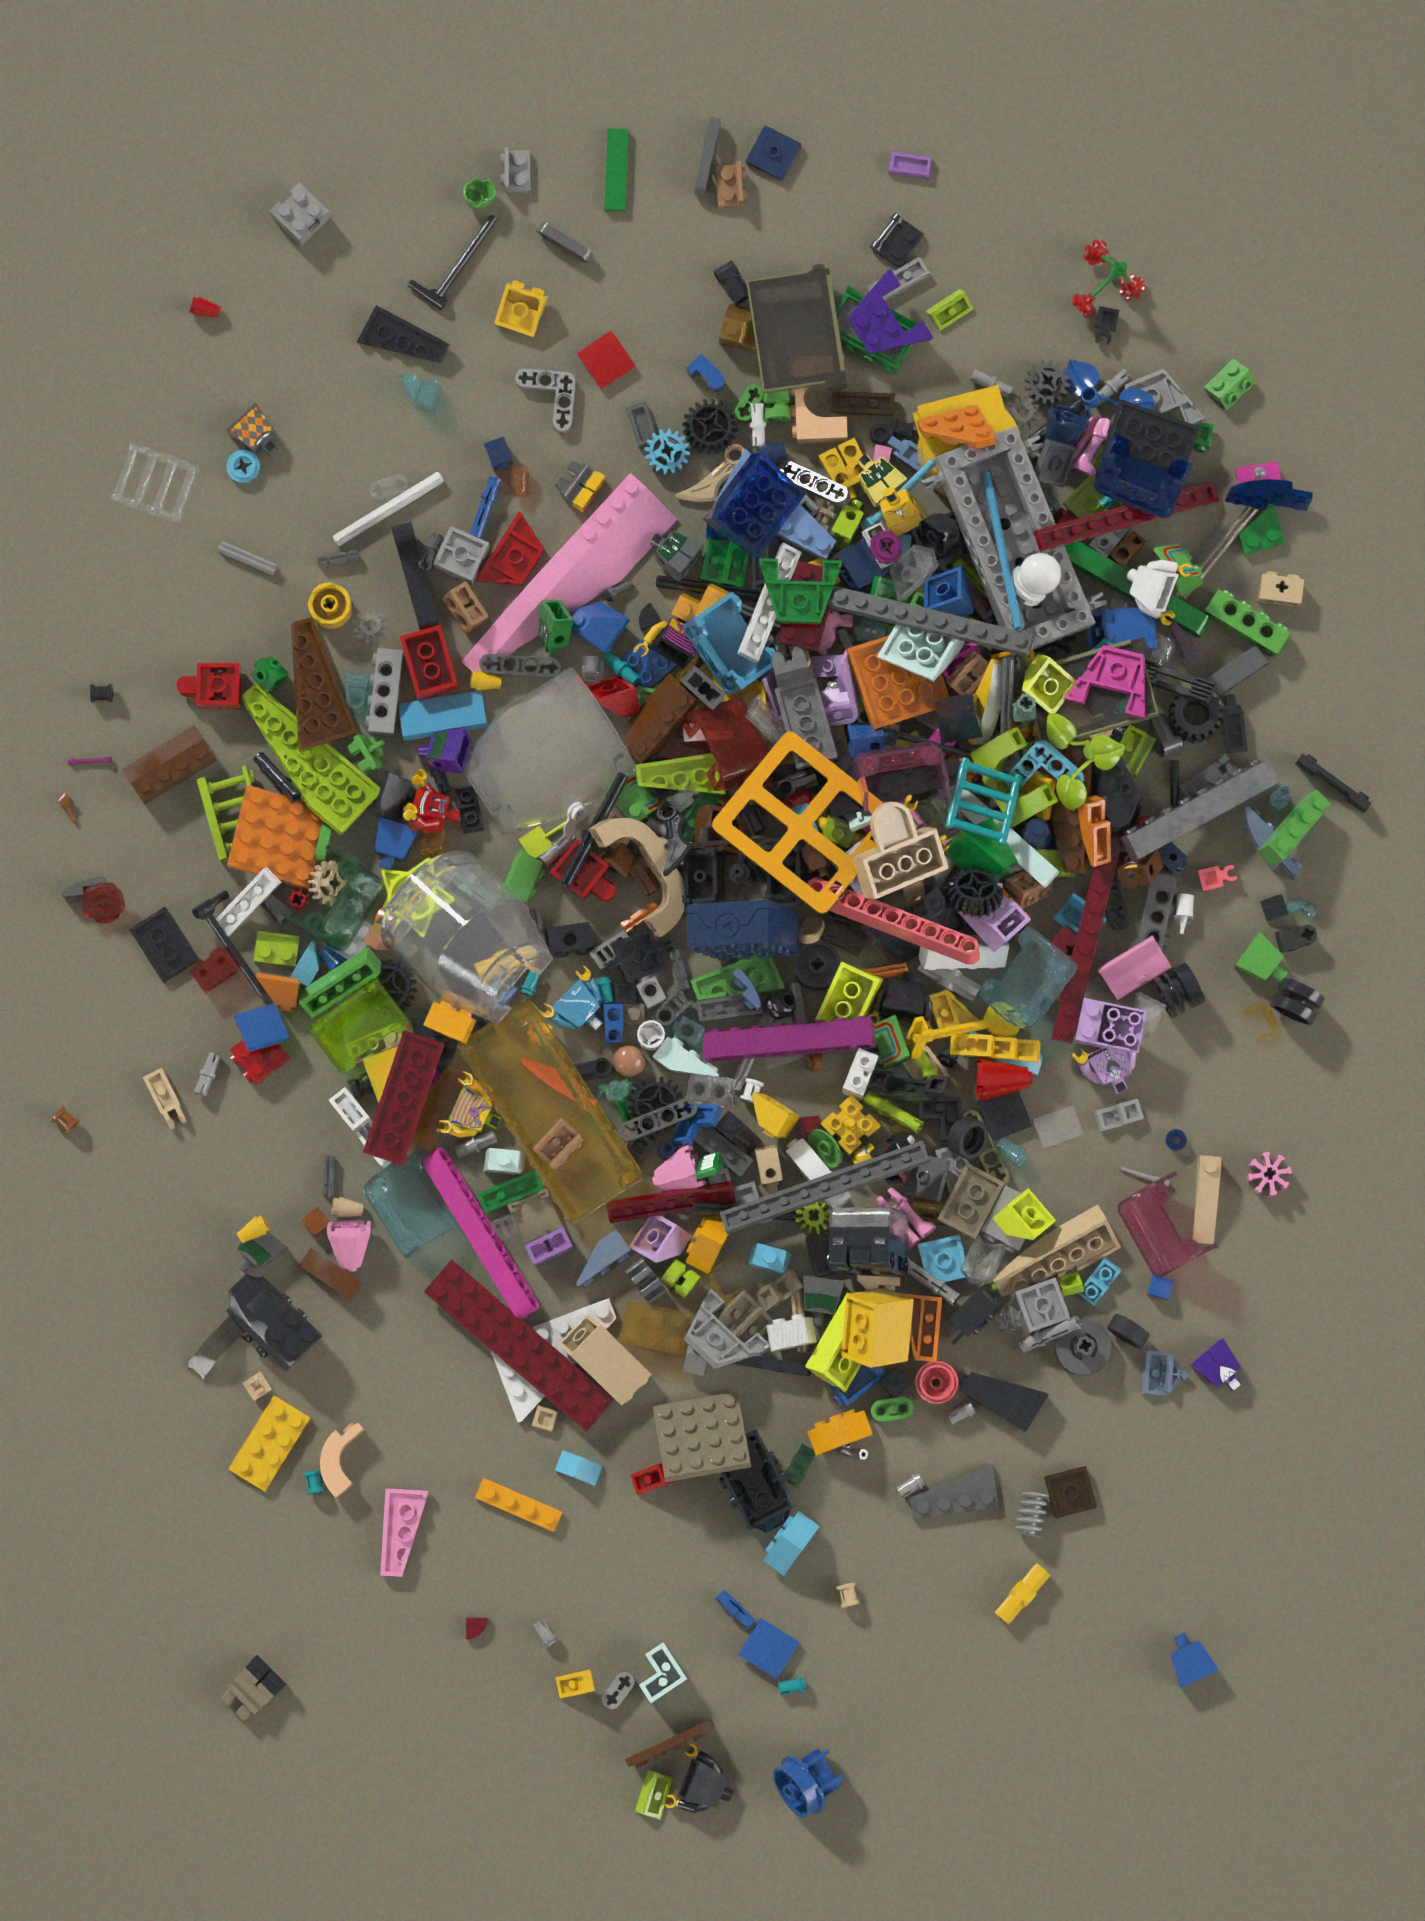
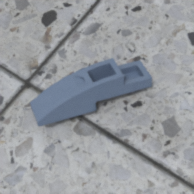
[1243,806,1303,880]

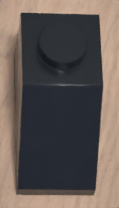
[715,1110,761,1155]

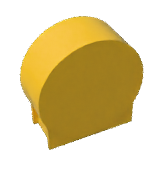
[912,385,1020,497]

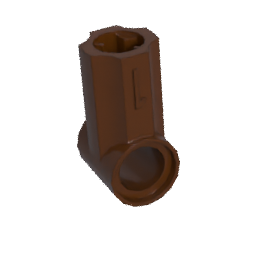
[629,852,661,897]

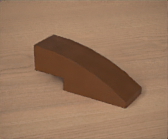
[299,1248,363,1302]

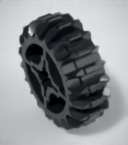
[682,399,739,455]
[946,867,1004,918]
[360,959,418,1017]
[627,1076,685,1134]

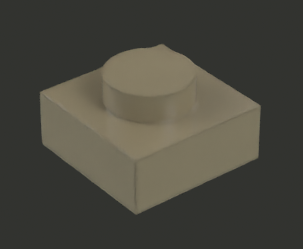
[623,1004,645,1026]

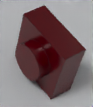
[798,1116,820,1139]

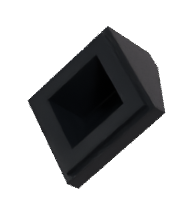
[1260,894,1288,922]

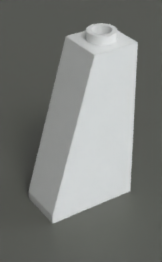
[786,1138,851,1213]

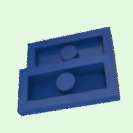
[234,1004,289,1052]
[738,1617,800,1679]

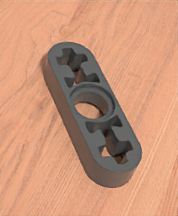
[537,222,593,263]

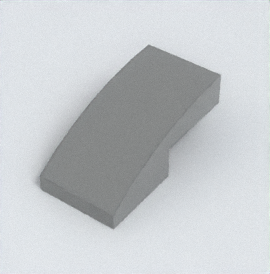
[1094,1098,1144,1132]

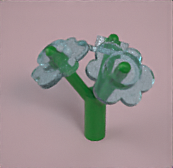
[596,1079,638,1122]

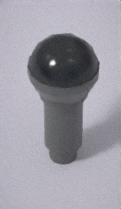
[603,581,634,602]

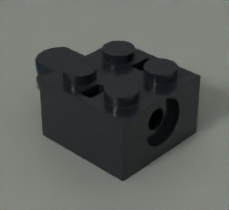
[945,1282,1005,1345]

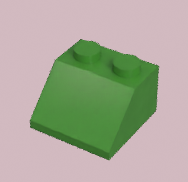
[502,849,546,904]

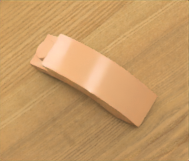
[320,1422,364,1498]

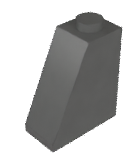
[679,665,727,710]

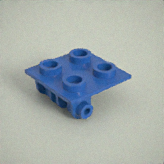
[620,638,677,688]

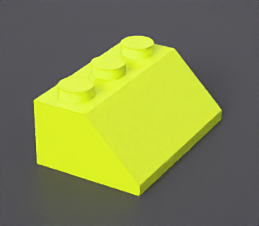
[815,962,883,1022]

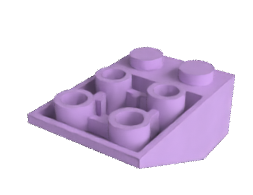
[958,896,1031,952]
[1074,998,1147,1053]

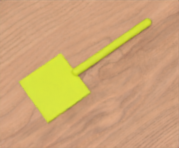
[518,821,566,858]

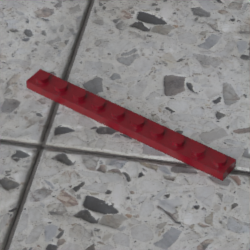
[1033,481,1219,552]
[1051,836,1122,1044]

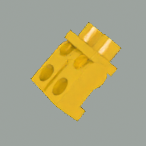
[818,438,866,502]

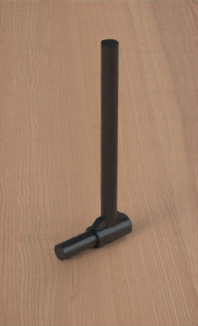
[408,215,497,310]
[192,890,267,997]

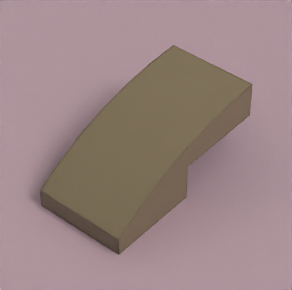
[755,1270,804,1312]

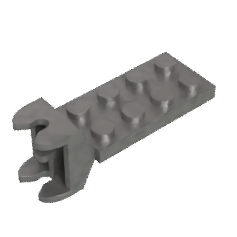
[772,647,838,770]

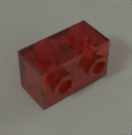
[190,947,241,994]

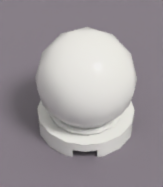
[1011,553,1061,606]

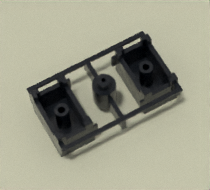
[682,837,807,912]

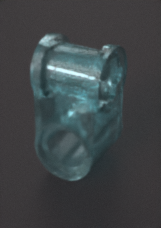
[346,671,369,713]

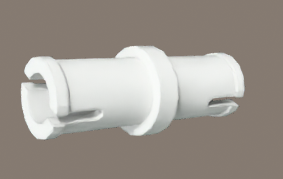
[750,403,767,446]

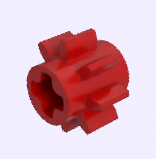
[285,888,311,914]

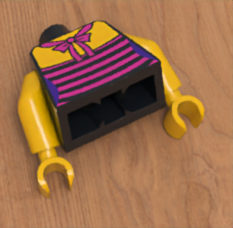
[633,617,700,680]

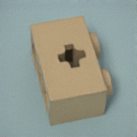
[1257,571,1304,608]

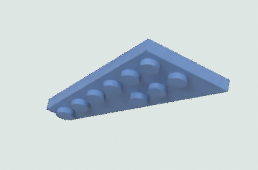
[715,448,836,560]

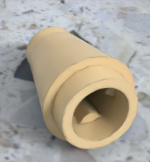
[331,1196,363,1218]

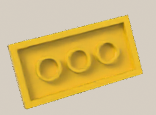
[229,1396,311,1492]

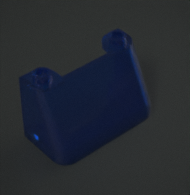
[1093,433,1193,518]

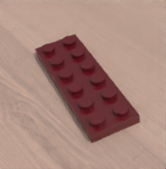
[363,1030,445,1166]

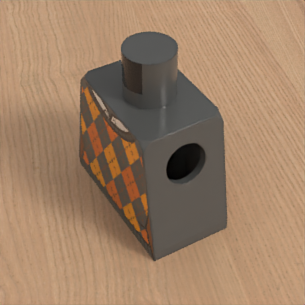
[226,403,278,455]

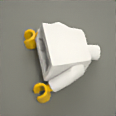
[1127,560,1192,625]

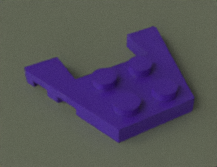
[847,268,933,355]

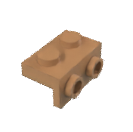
[533,1117,584,1171]

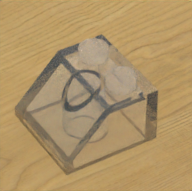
[889,545,938,602]

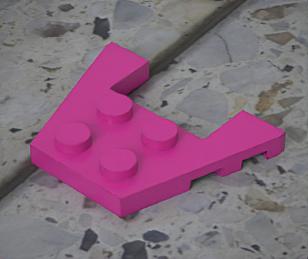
[1065,645,1145,720]

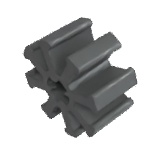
[625,1258,667,1304]

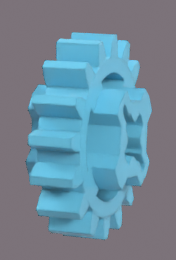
[644,428,690,475]

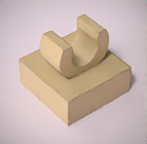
[243,1371,273,1401]

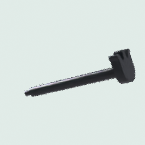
[887,724,972,759]

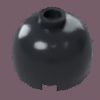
[919,513,959,556]

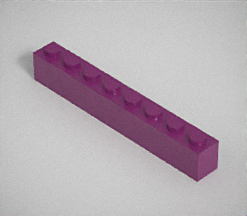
[703,1016,876,1062]

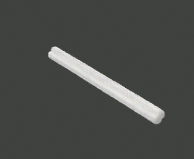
[333,472,444,546]

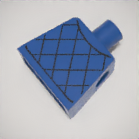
[847,722,896,759]

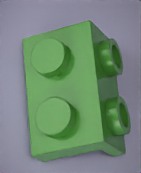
[1204,359,1255,410]

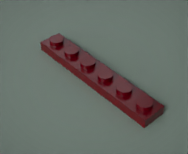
[605,1181,736,1223]

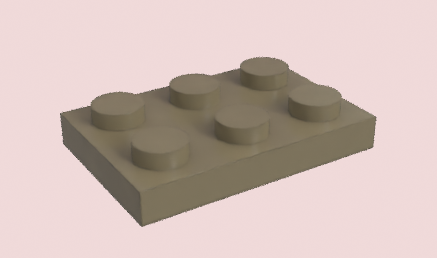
[937,1163,1004,1240]

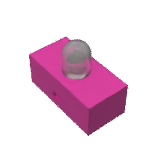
[1235,461,1281,492]

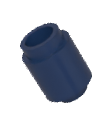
[755,442,787,467]

